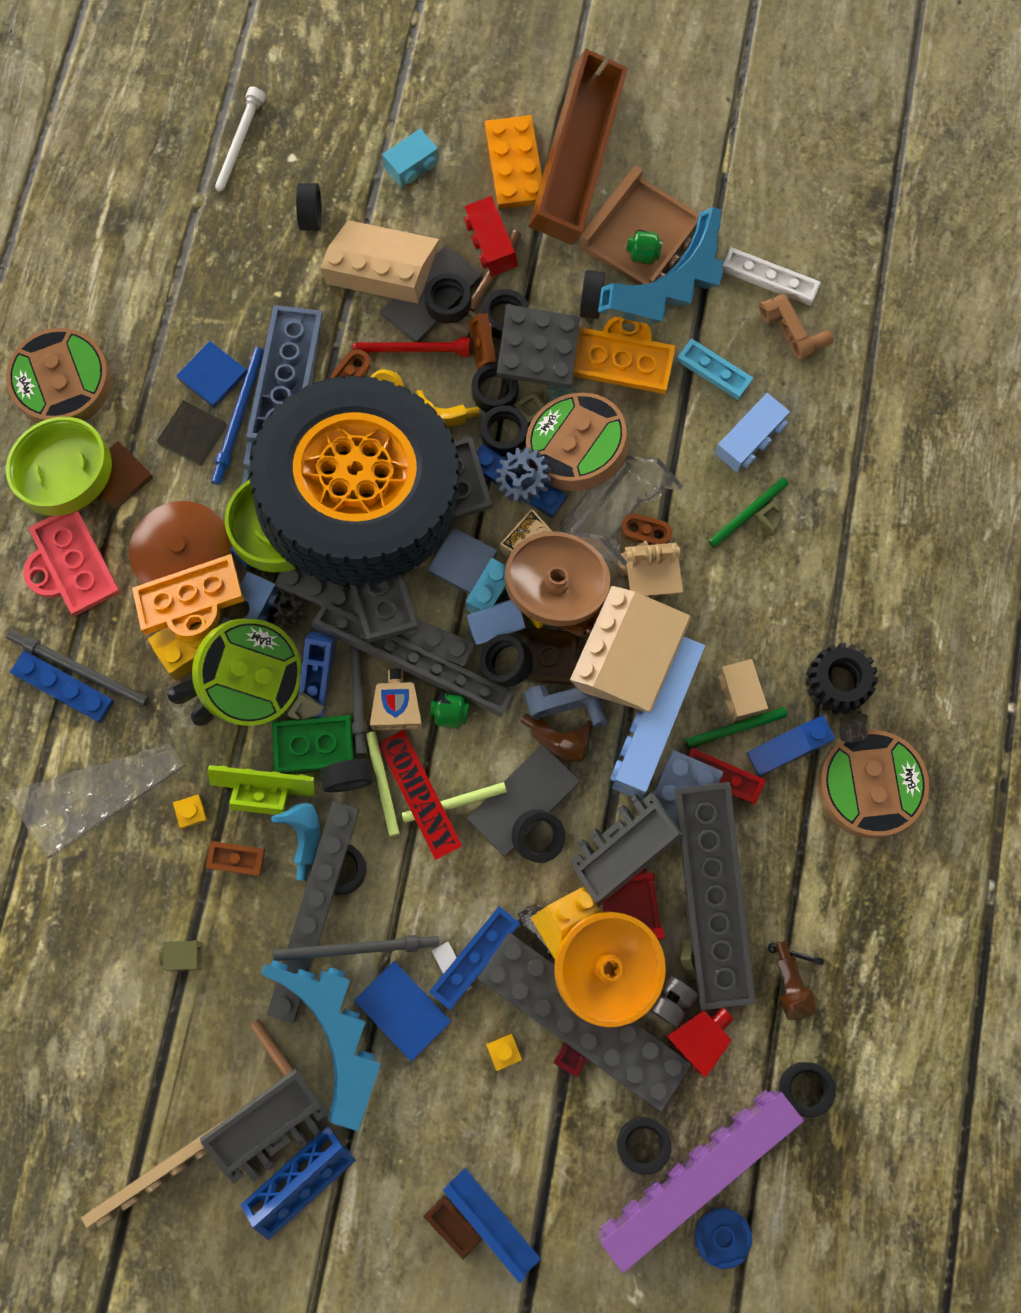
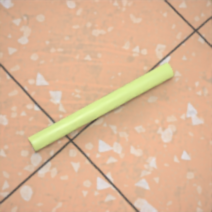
[366,732,400,837]
[402,782,507,823]

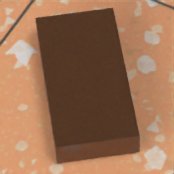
[423,1195,482,1260]

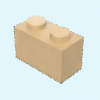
[716,659,768,722]

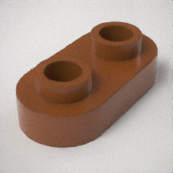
[330,349,371,378]
[621,513,672,545]

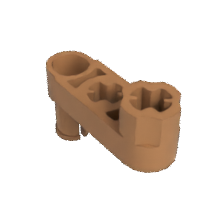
[759,294,834,360]

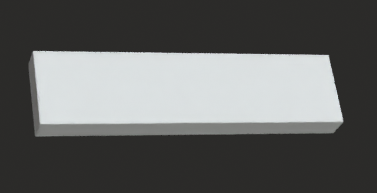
[722,247,821,306]

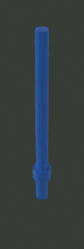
[211,347,264,485]

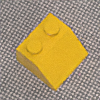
[148,622,204,681]
[531,886,600,959]

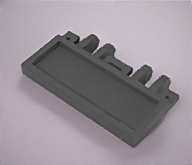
[570,792,683,905]
[200,1069,328,1184]

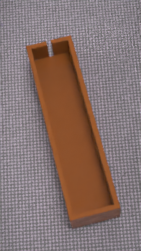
[528,48,628,245]

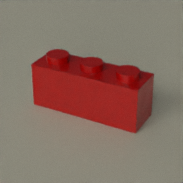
[463,196,519,277]

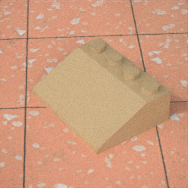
[321,220,440,304]
[570,586,692,713]

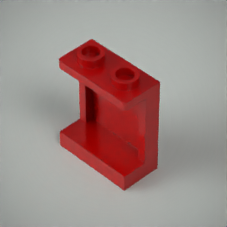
[602,869,665,941]

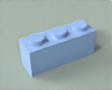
[715,393,790,473]

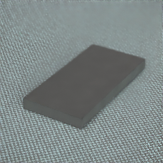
[380,245,482,342]
[467,744,580,858]

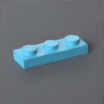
[677,338,753,401]

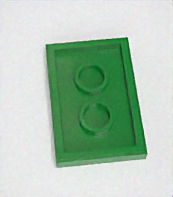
[272,715,354,774]

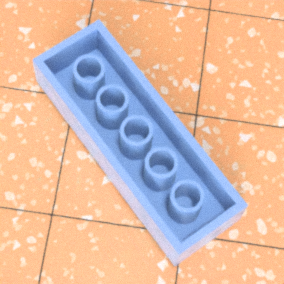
[610,637,705,799]

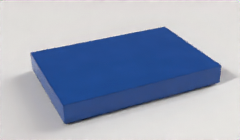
[354,961,452,1062]

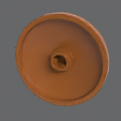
[129,501,233,584]

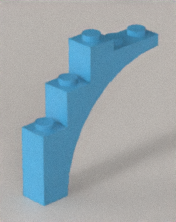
[598,207,723,325]
[260,960,380,1131]

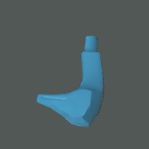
[271,803,320,881]

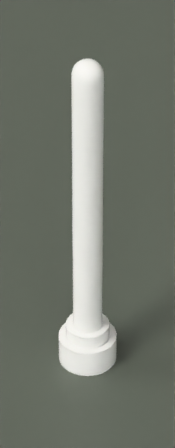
[215,87,266,192]

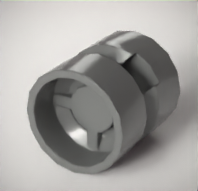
[650,975,698,1028]

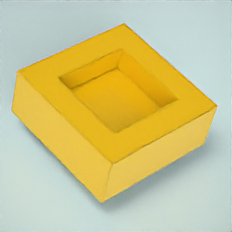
[173,794,208,829]
[486,1034,522,1071]

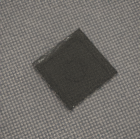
[157,400,227,466]

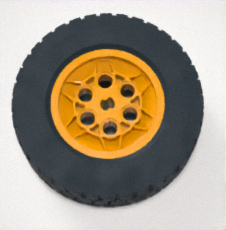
[250,376,459,586]

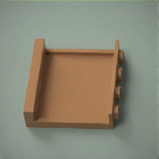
[579,165,707,285]

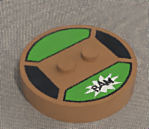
[6,328,111,423]
[526,393,629,491]
[817,730,929,839]

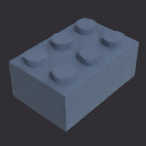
[654,750,723,842]

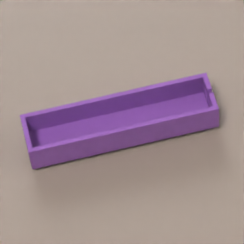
[598,1090,804,1273]

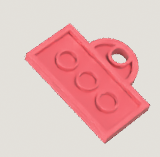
[23,510,121,617]

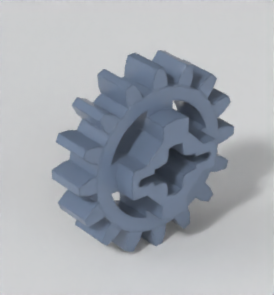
[495,447,551,504]

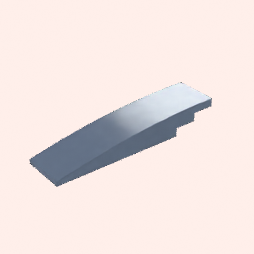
[241,305,323,485]

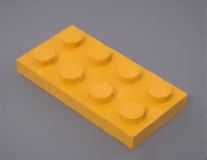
[485,115,542,210]

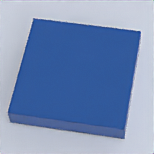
[176,341,247,408]

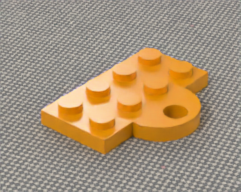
[573,316,676,394]
[132,554,245,641]

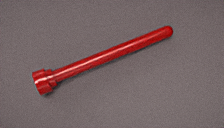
[352,337,471,357]

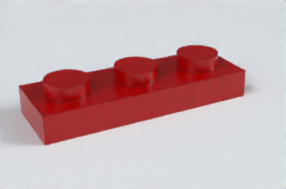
[688,748,766,805]

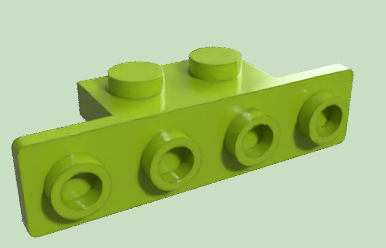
[207,765,316,815]

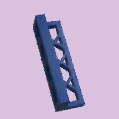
[241,1126,356,1240]
[443,1167,541,1284]

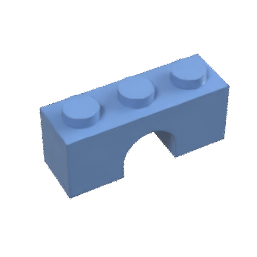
[219,572,280,625]

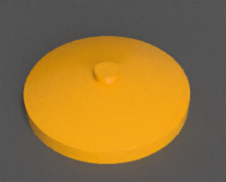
[555,912,666,1027]

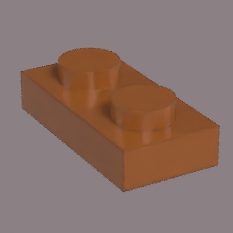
[468,313,497,370]
[205,841,266,877]

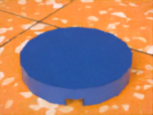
[694,1207,752,1269]

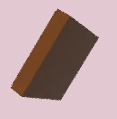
[99,441,153,510]

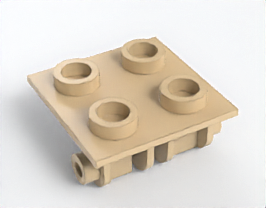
[625,543,683,596]

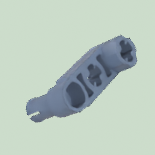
[523,685,609,728]

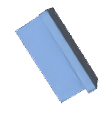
[467,600,526,645]

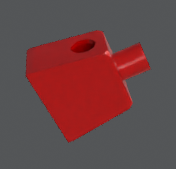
[665,1008,734,1077]

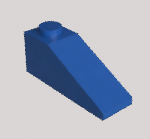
[298,631,337,718]
[747,715,835,777]

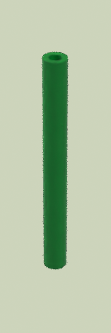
[708,477,789,548]
[685,707,788,749]

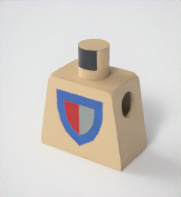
[370,669,423,731]

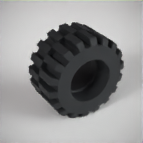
[805,643,878,714]

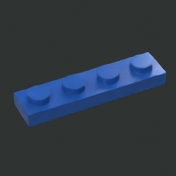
[477,444,567,519]
[10,650,115,724]
[429,906,520,1010]

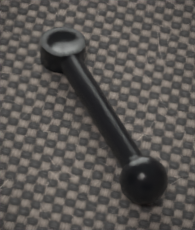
[768,943,824,965]

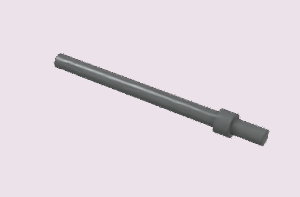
[6,630,149,706]
[350,645,368,756]
[272,935,439,961]

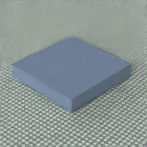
[428,527,497,594]

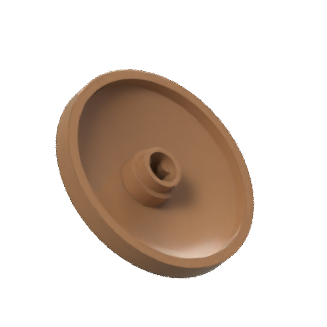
[504,531,610,626]

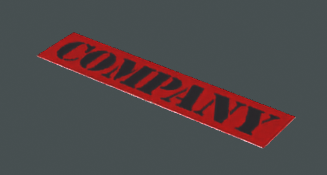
[378,729,462,860]

